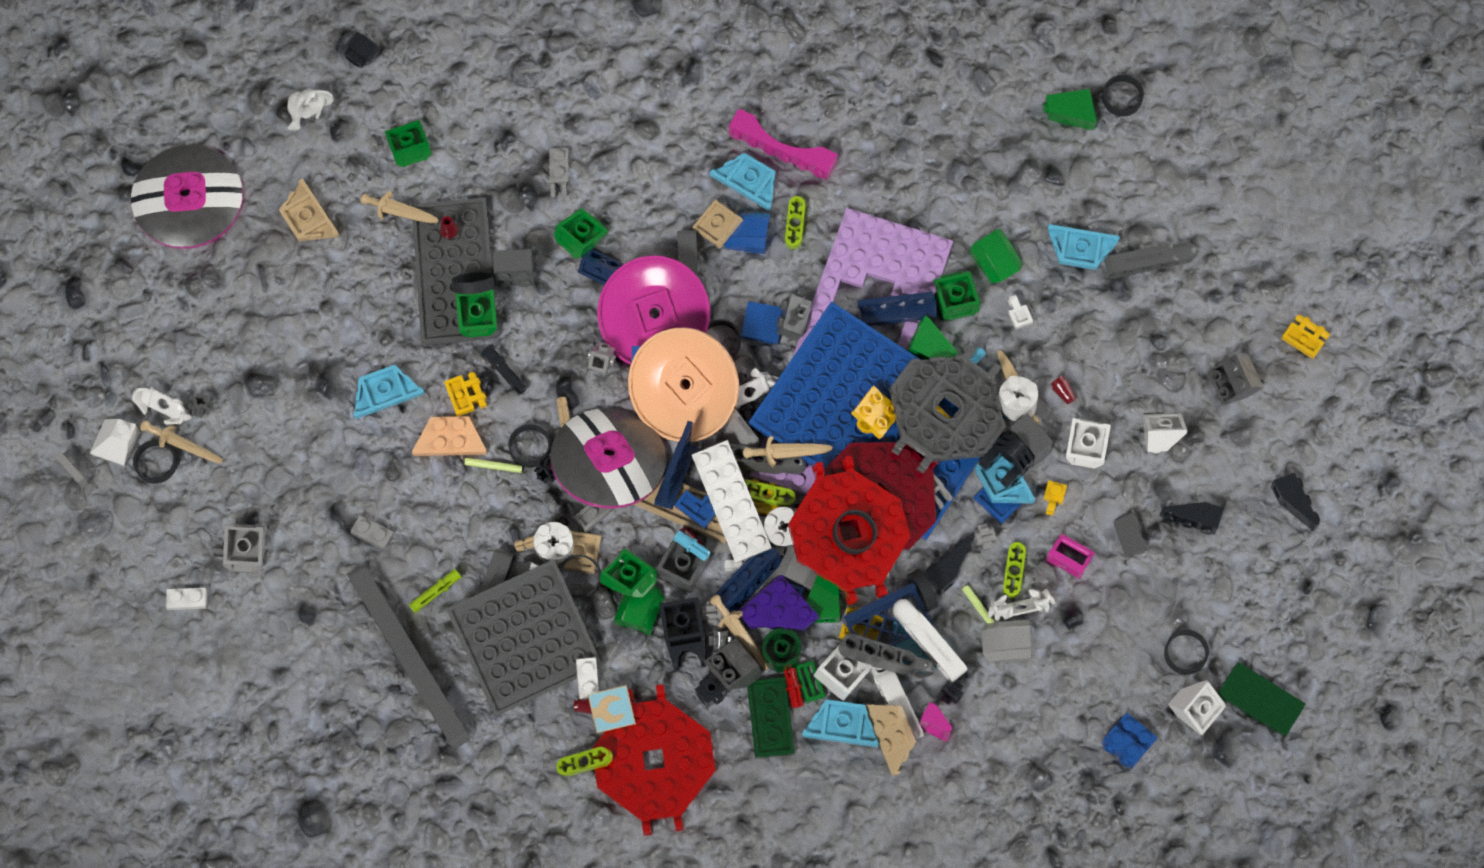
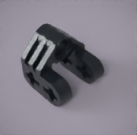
[979,434,1034,489]

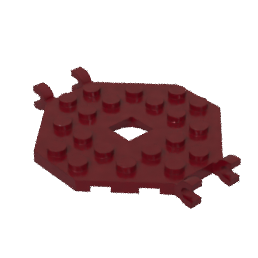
[824,442,941,551]

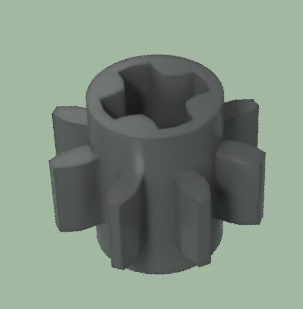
[187,393,212,418]
[709,629,732,651]

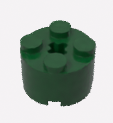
[762,628,802,673]

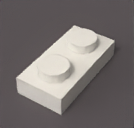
[166,588,207,610]
[575,657,599,699]

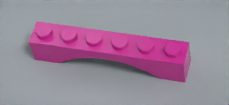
[728,109,838,180]

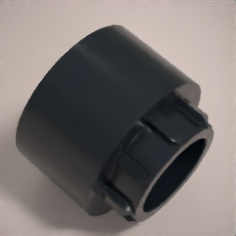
[343,31,380,68]

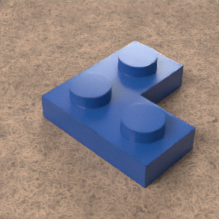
[674,490,716,529]

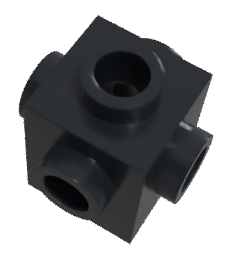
[695,675,726,709]

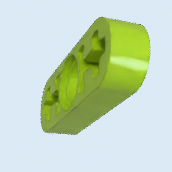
[785,196,805,249]
[745,481,796,507]
[1003,542,1026,599]
[556,747,613,777]

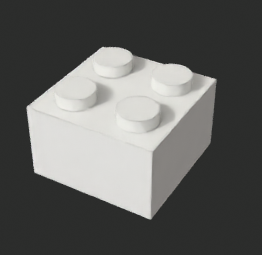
[814,644,873,701]

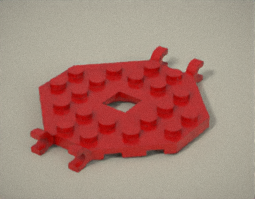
[788,456,911,605]
[592,684,716,836]

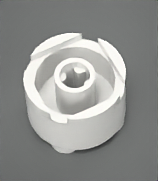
[999,376,1038,421]
[764,506,797,546]
[534,522,574,565]

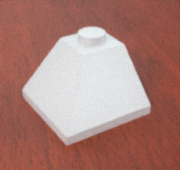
[1143,413,1187,453]
[90,419,141,466]
[1168,680,1226,735]

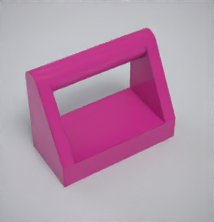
[1046,533,1096,579]
[920,702,952,742]

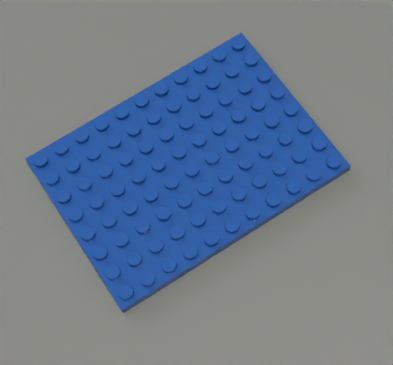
[748,301,1006,541]

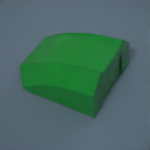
[384,120,431,168]
[553,208,609,258]
[969,229,1022,283]
[933,271,980,321]
[455,290,497,338]
[600,548,657,598]
[614,587,665,636]

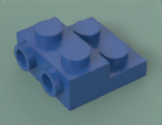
[1101,713,1158,769]

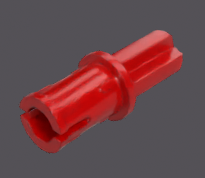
[784,668,803,708]

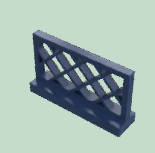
[654,421,697,510]
[841,583,934,654]

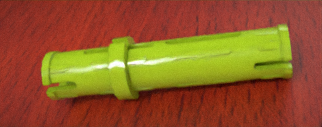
[408,569,462,614]

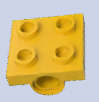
[851,386,896,439]

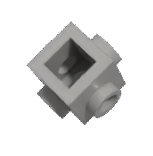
[588,343,616,373]

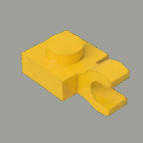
[1043,480,1067,516]

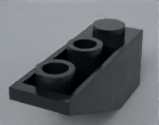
[1271,472,1320,531]
[1159,502,1224,535]
[925,536,971,596]

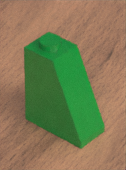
[1042,89,1097,130]
[907,316,958,360]
[806,575,840,624]

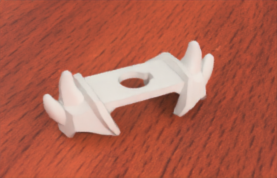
[735,368,779,410]
[132,386,194,426]
[988,589,1055,622]

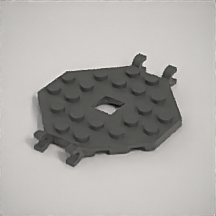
[889,345,1006,473]

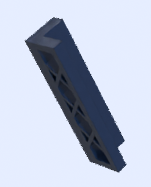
[577,249,624,285]
[858,291,937,326]
[712,546,782,612]

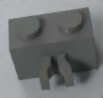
[776,294,812,341]

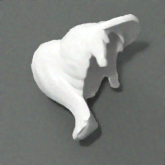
[287,88,334,131]

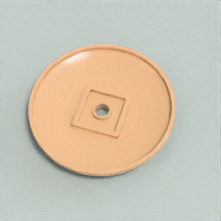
[628,327,739,442]

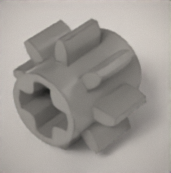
[973,524,996,549]
[702,601,723,626]

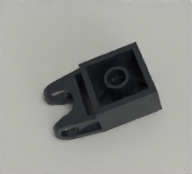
[659,597,707,672]

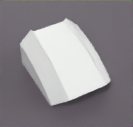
[1066,418,1111,469]

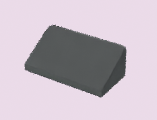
[1113,513,1145,558]

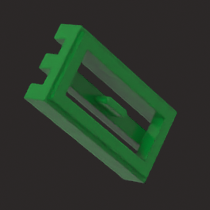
[795,660,826,704]

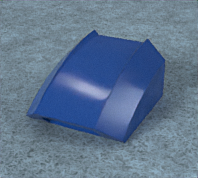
[724,213,770,254]

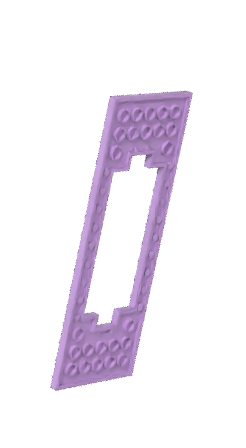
[750,208,953,496]

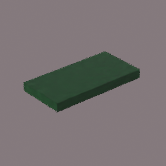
[1218,662,1306,737]
[747,677,795,759]

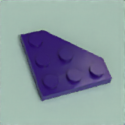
[738,575,819,631]

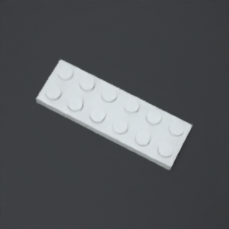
[692,440,772,563]

